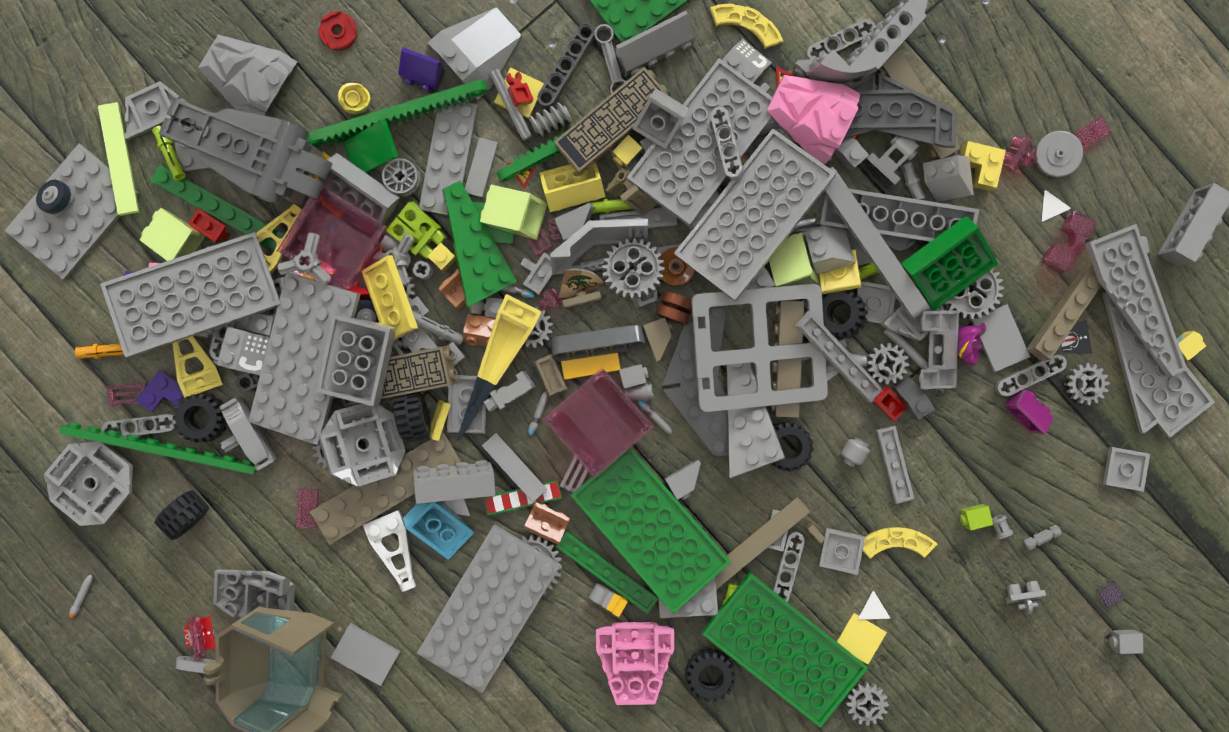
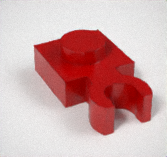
[506,72,534,106]

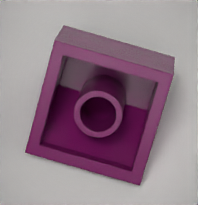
[1004,390,1054,434]

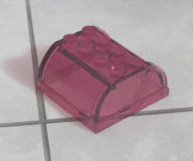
[277,187,386,290]
[543,367,654,479]

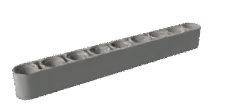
[824,167,930,320]

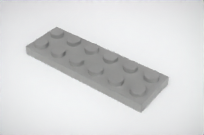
[419,102,478,216]

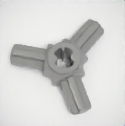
[278,233,331,286]
[373,234,414,287]

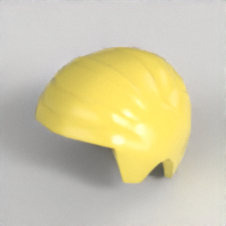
[338,83,371,115]

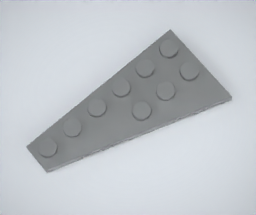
[727,363,785,479]

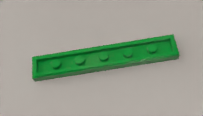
[555,530,659,614]

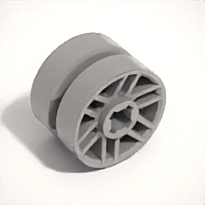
[382,158,421,197]

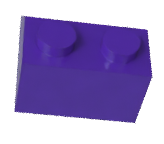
[398,47,445,93]

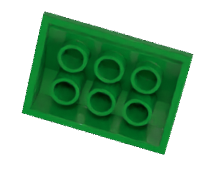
[901,216,998,311]

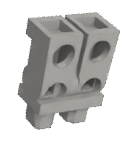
[484,371,536,412]

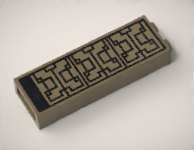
[554,67,669,175]
[343,345,458,406]

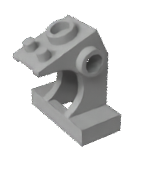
[867,136,919,184]

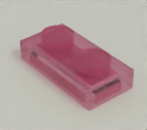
[1073,116,1112,149]
[297,488,319,528]

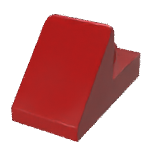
[872,387,907,422]

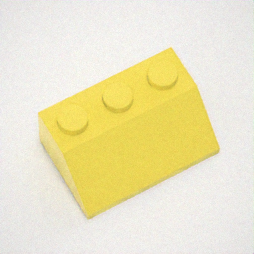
[539,162,605,212]

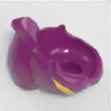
[958,323,986,366]

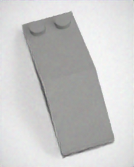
[550,217,648,275]

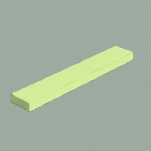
[98,102,139,216]

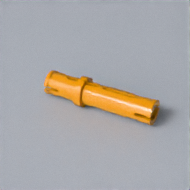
[75,344,124,359]

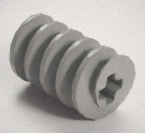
[529,102,572,137]

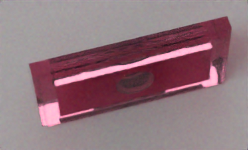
[186,616,206,658]

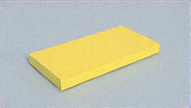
[362,255,418,340]

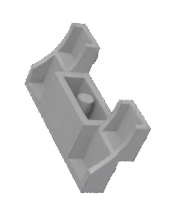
[400,296,465,366]
[919,310,959,389]

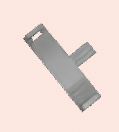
[219,397,279,471]

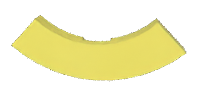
[710,4,783,49]
[862,527,938,559]

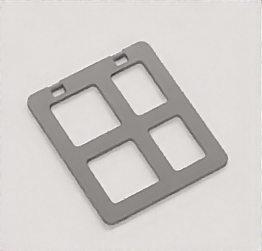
[691,284,828,412]

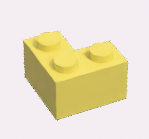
[959,141,1006,191]

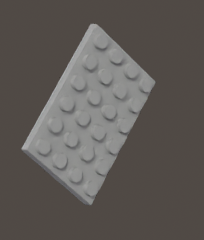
[4,143,140,280]

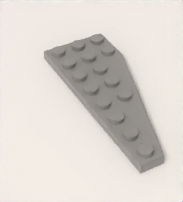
[1085,224,1187,377]

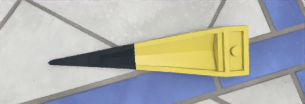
[457,294,542,441]

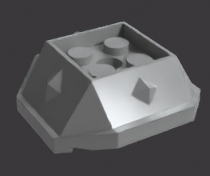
[319,404,406,487]
[44,441,133,526]

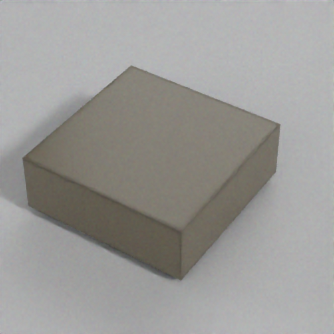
[805,522,825,543]

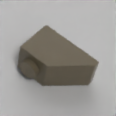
[643,317,673,362]

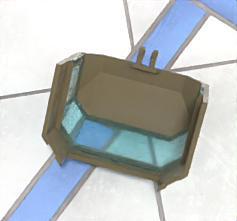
[203,606,345,732]

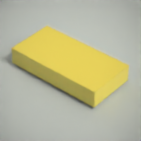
[429,400,451,441]

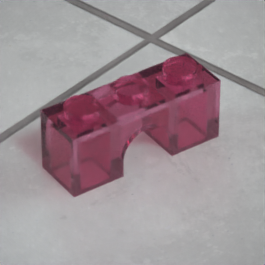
[1040,210,1096,273]

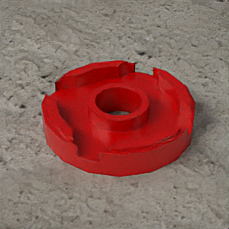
[318,11,358,51]

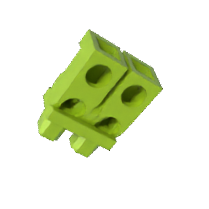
[386,201,446,259]

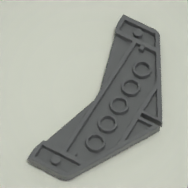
[796,73,956,149]
[662,306,729,456]

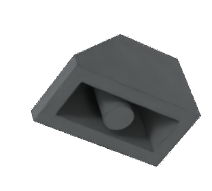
[893,377,935,420]

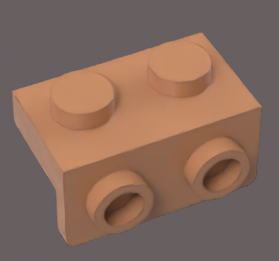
[438,268,466,310]
[463,314,496,347]
[523,502,570,545]

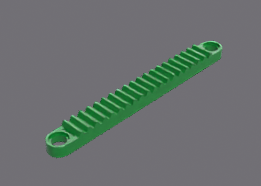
[307,80,488,147]
[496,85,670,182]

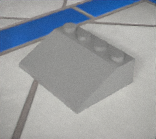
[316,314,397,406]

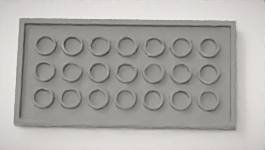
[626,58,773,226]
[674,129,836,301]
[100,232,281,359]
[249,273,360,445]
[417,524,561,693]

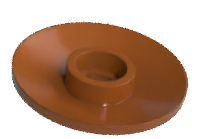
[659,247,695,286]

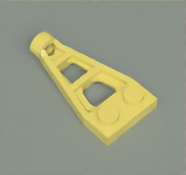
[256,204,306,274]
[173,336,223,398]

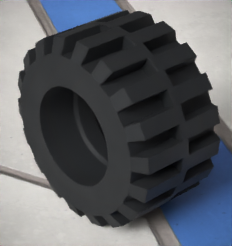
[822,290,868,339]
[393,391,431,443]
[173,394,227,443]
[771,422,814,472]
[154,490,210,540]
[685,648,735,702]

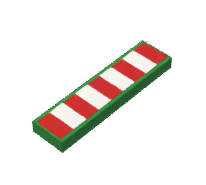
[483,479,562,516]

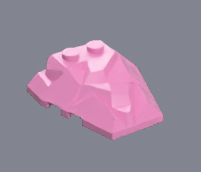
[766,75,860,164]
[596,622,674,705]

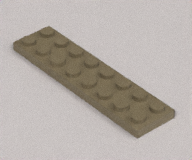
[310,432,462,545]

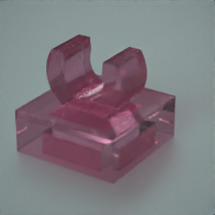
[538,288,563,309]

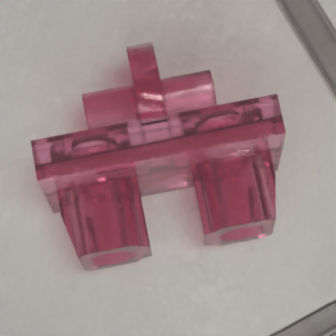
[1003,135,1038,173]

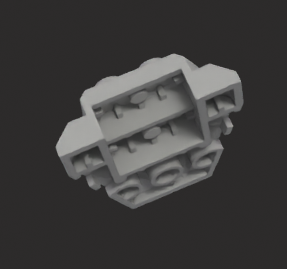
[198,35,298,116]
[213,569,295,630]

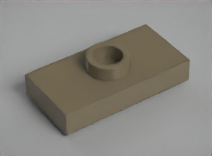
[562,291,602,309]
[534,354,567,396]

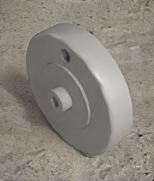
[1034,131,1083,178]

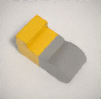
[589,583,628,617]

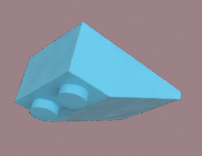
[403,501,475,560]

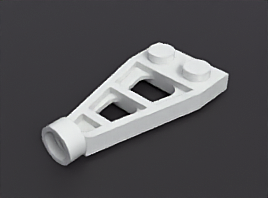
[363,510,416,592]

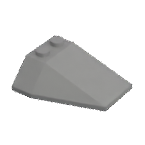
[427,7,522,100]

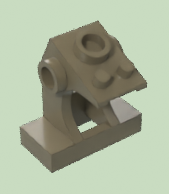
[606,167,657,215]

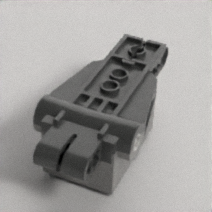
[158,98,333,206]

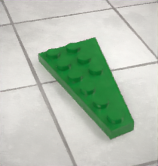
[442,181,517,309]

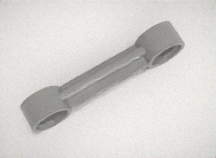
[594,24,626,94]

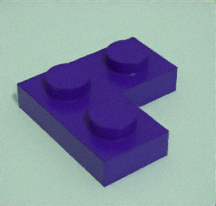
[135,369,184,412]

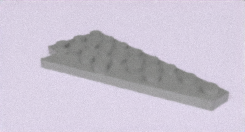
[1102,291,1215,438]

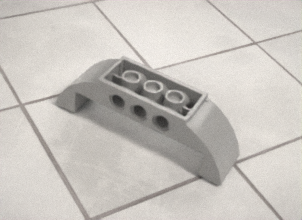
[806,0,928,83]

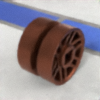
[655,291,692,325]

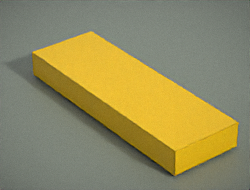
[561,353,621,380]

